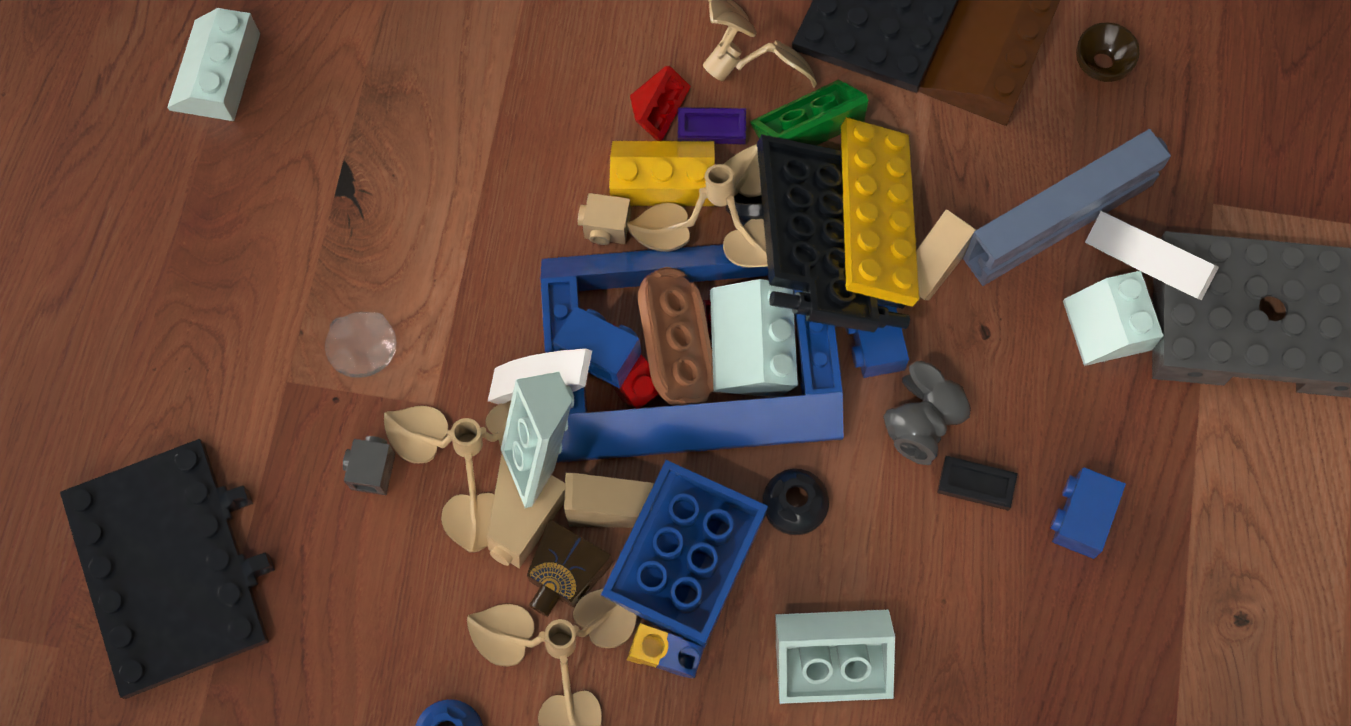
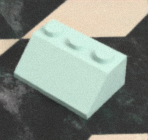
[167,8,260,121]
[710,279,798,397]
[501,372,574,508]
[775,610,895,704]

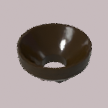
[1076,22,1140,82]

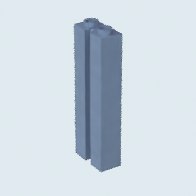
[963,129,1171,286]

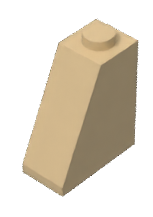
[916,209,976,301]
[487,454,565,569]
[564,473,654,528]

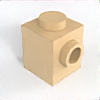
[578,193,631,245]

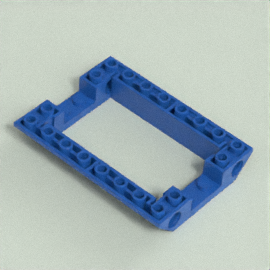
[540,244,844,463]

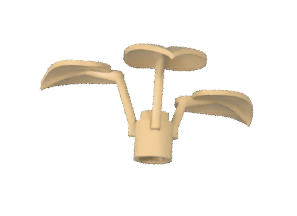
[703,0,817,88]
[627,144,768,268]
[384,401,511,553]
[467,589,637,726]

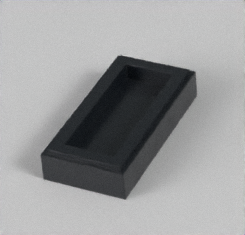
[937,456,1018,511]

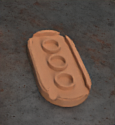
[638,267,713,406]

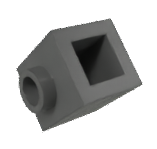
[343,436,396,495]

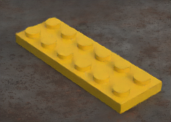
[841,117,919,307]

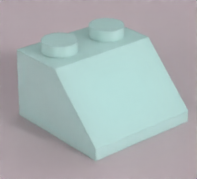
[1063,271,1163,366]

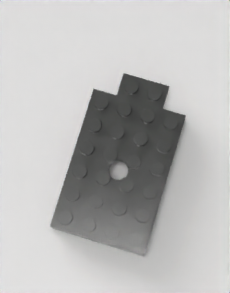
[1152,231,1351,398]

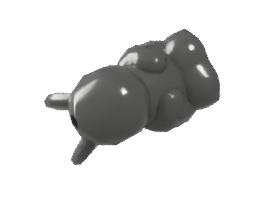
[883,361,971,465]

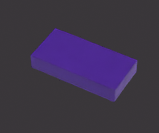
[678,107,746,144]

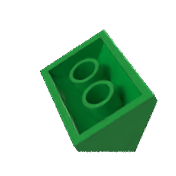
[750,79,869,146]

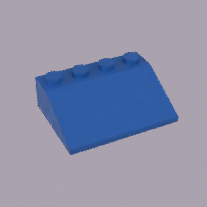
[601,460,768,649]

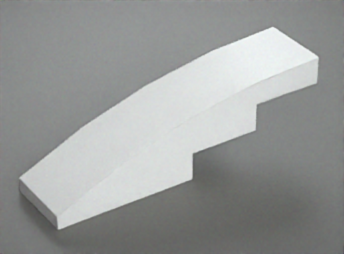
[1085,211,1219,300]
[488,349,592,405]

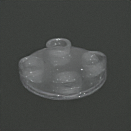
[325,312,396,378]

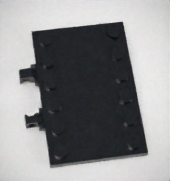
[60,439,275,699]

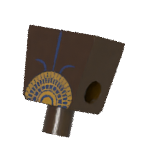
[527,519,613,617]

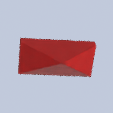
[630,66,691,141]

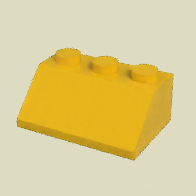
[609,141,715,206]

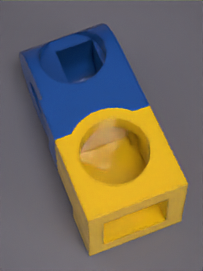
[627,623,704,678]

